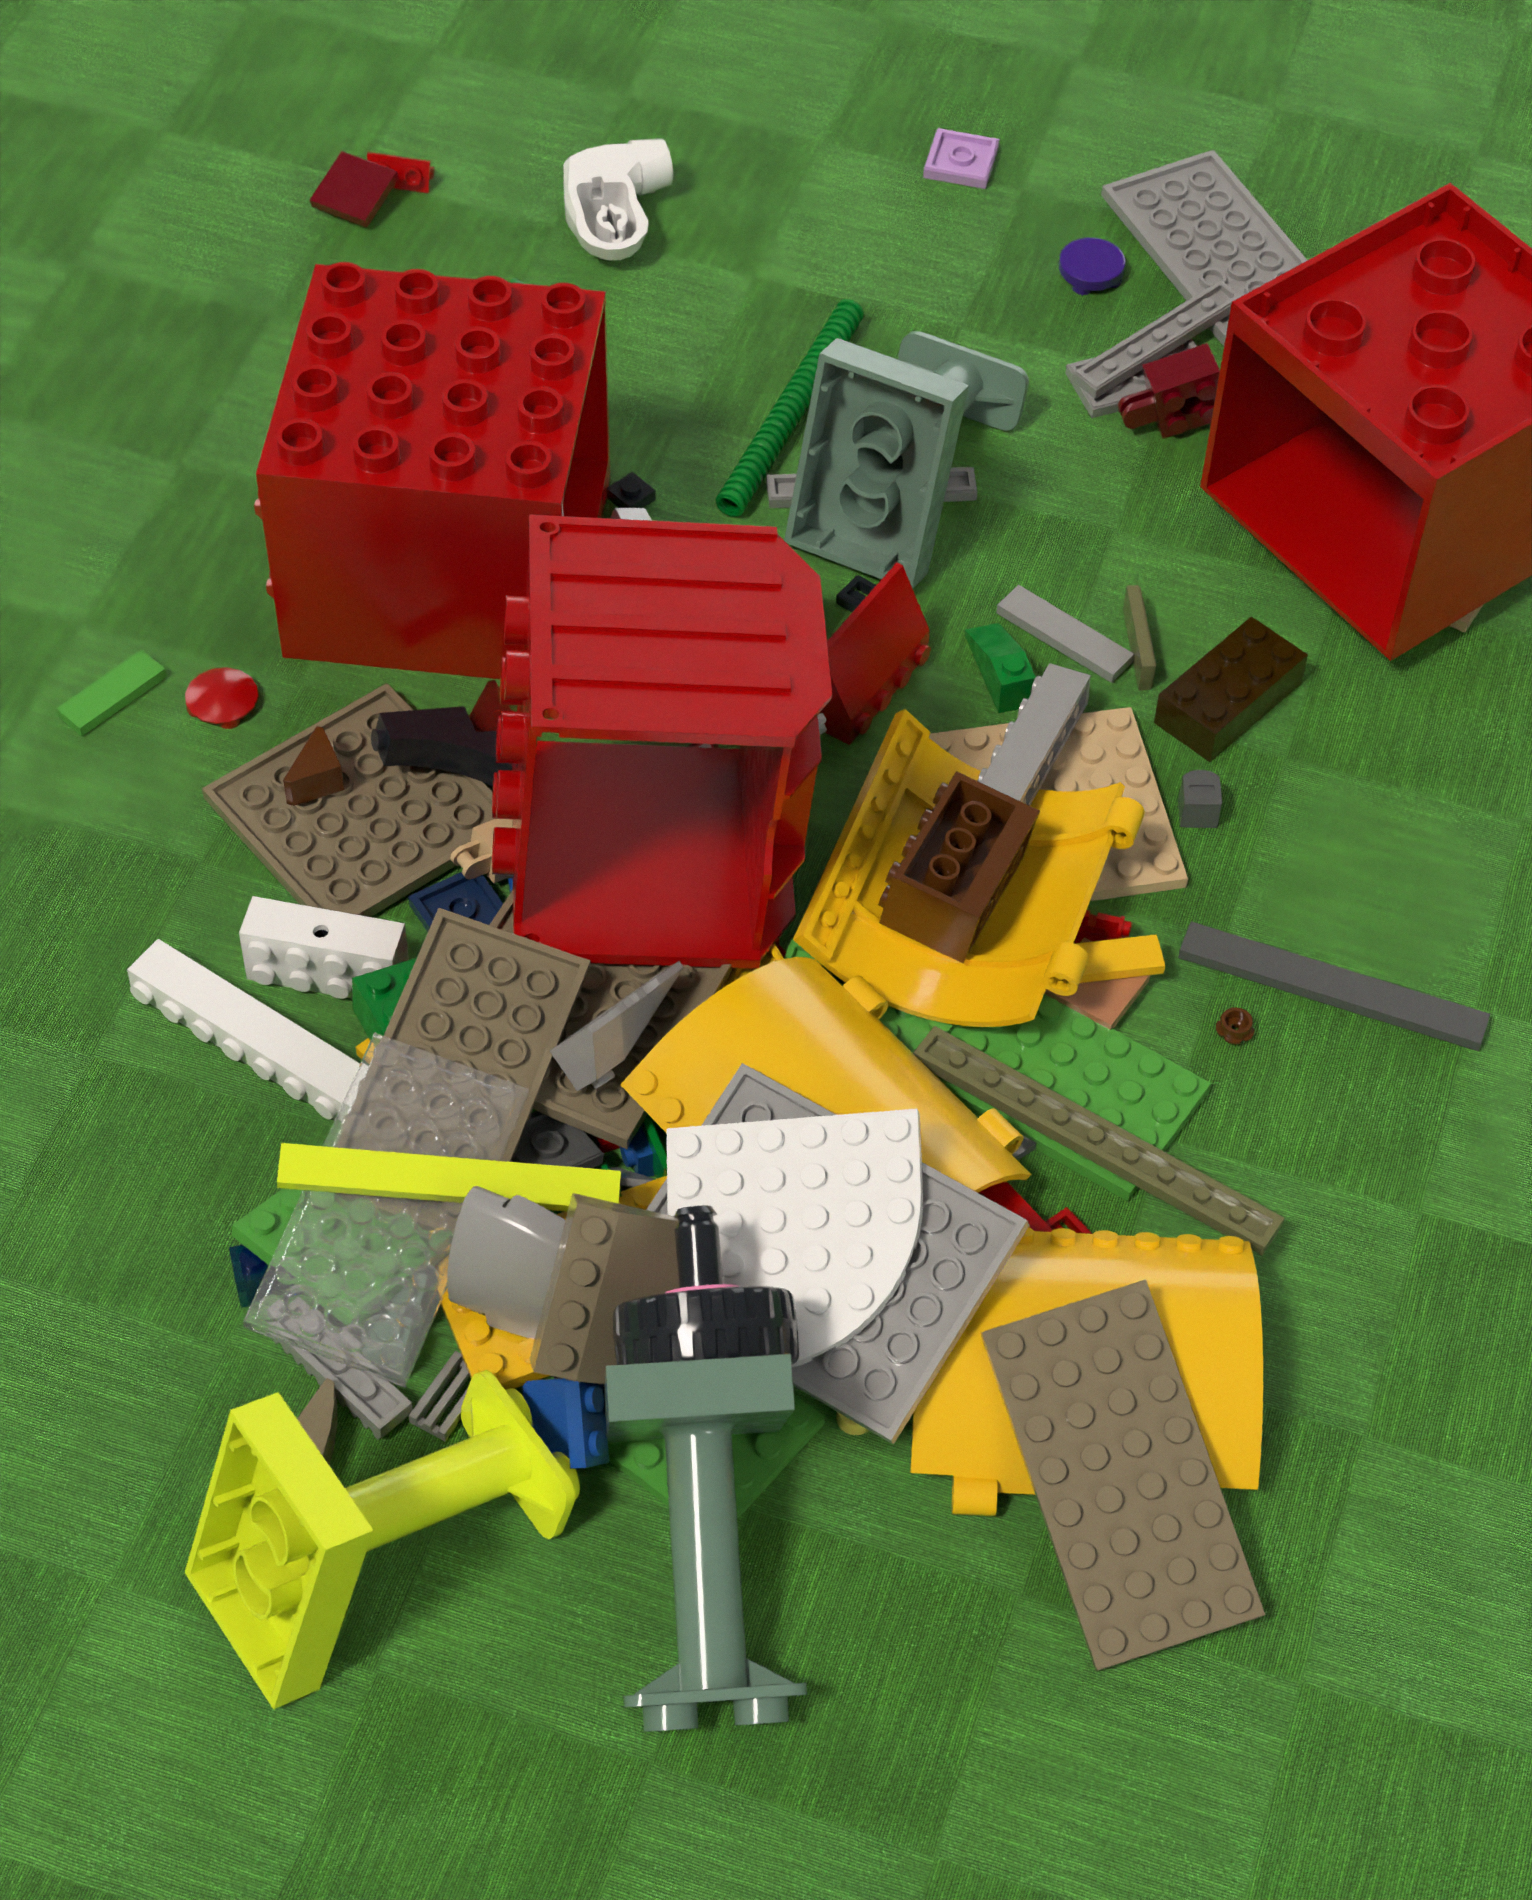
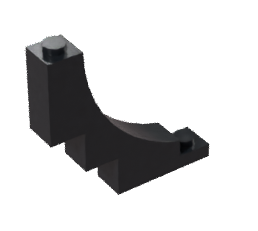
[371,706,512,786]

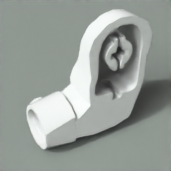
[563,139,673,260]

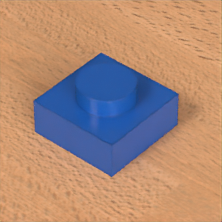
[620,1126,654,1177]

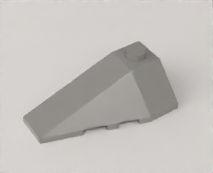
[550,961,684,1091]

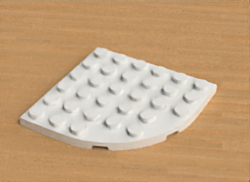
[667,1109,923,1367]

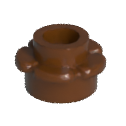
[1216,1007,1255,1044]

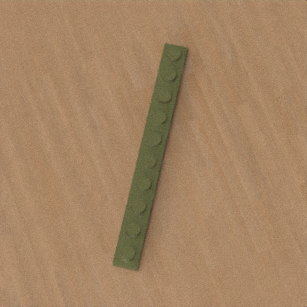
[913,1026,1284,1256]

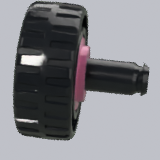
[613,1205,799,1365]

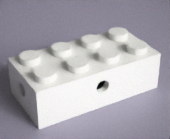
[239,896,409,999]

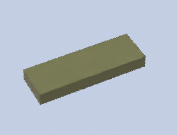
[1123,585,1156,691]

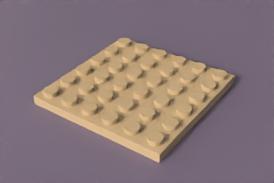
[929,707,1188,901]

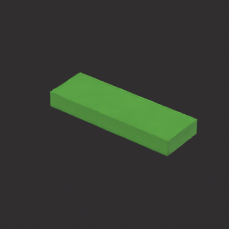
[56,649,167,737]

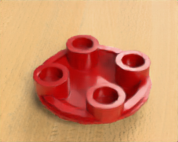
[185,667,259,729]

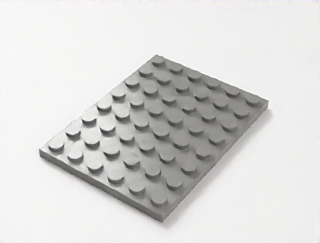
[646,1063,1029,1445]

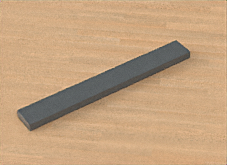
[1178,921,1490,1051]

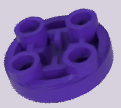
[1059,238,1125,295]

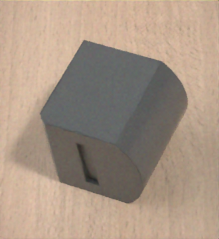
[1178,770,1222,828]

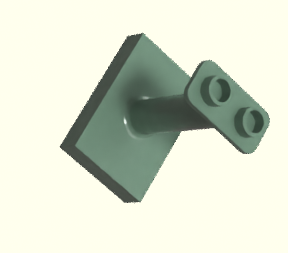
[784,331,1029,589]
[604,1354,807,1732]

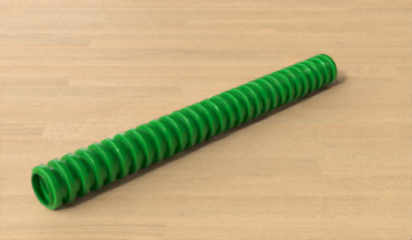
[715,299,864,517]

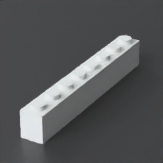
[127,939,369,1126]

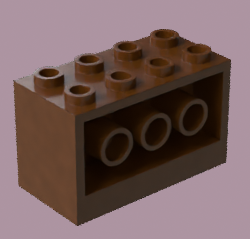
[878,771,1040,963]

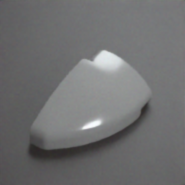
[447,1186,565,1339]

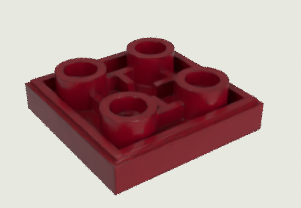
[309,151,399,228]

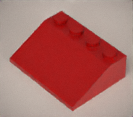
[820,562,931,745]

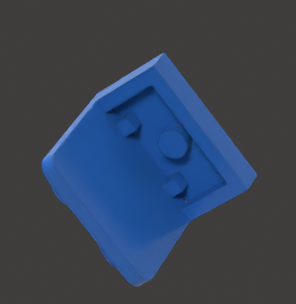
[523,1378,609,1469]

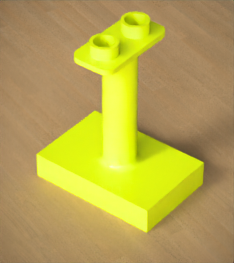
[185,1370,580,1710]

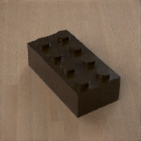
[1154,616,1308,762]

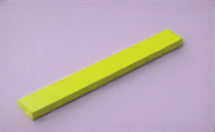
[277,1143,621,1212]

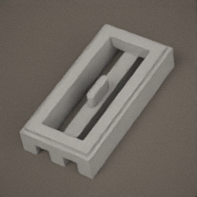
[409,1351,470,1442]

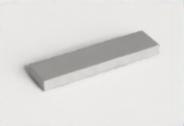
[996,585,1134,683]

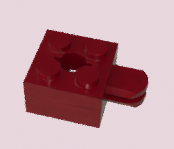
[1118,343,1220,439]

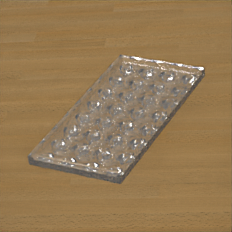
[243,1032,529,1387]

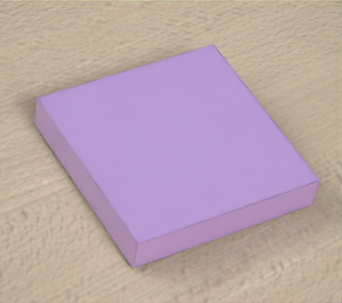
[923,128,999,189]

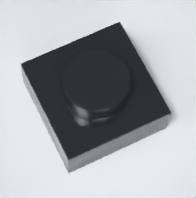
[606,472,656,508]

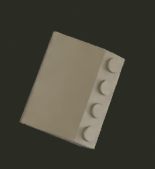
[529,1193,680,1384]

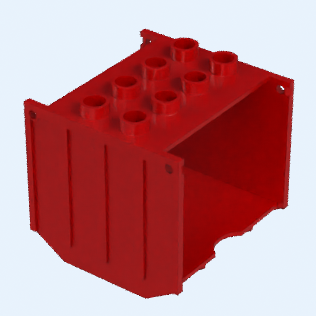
[492,515,832,969]

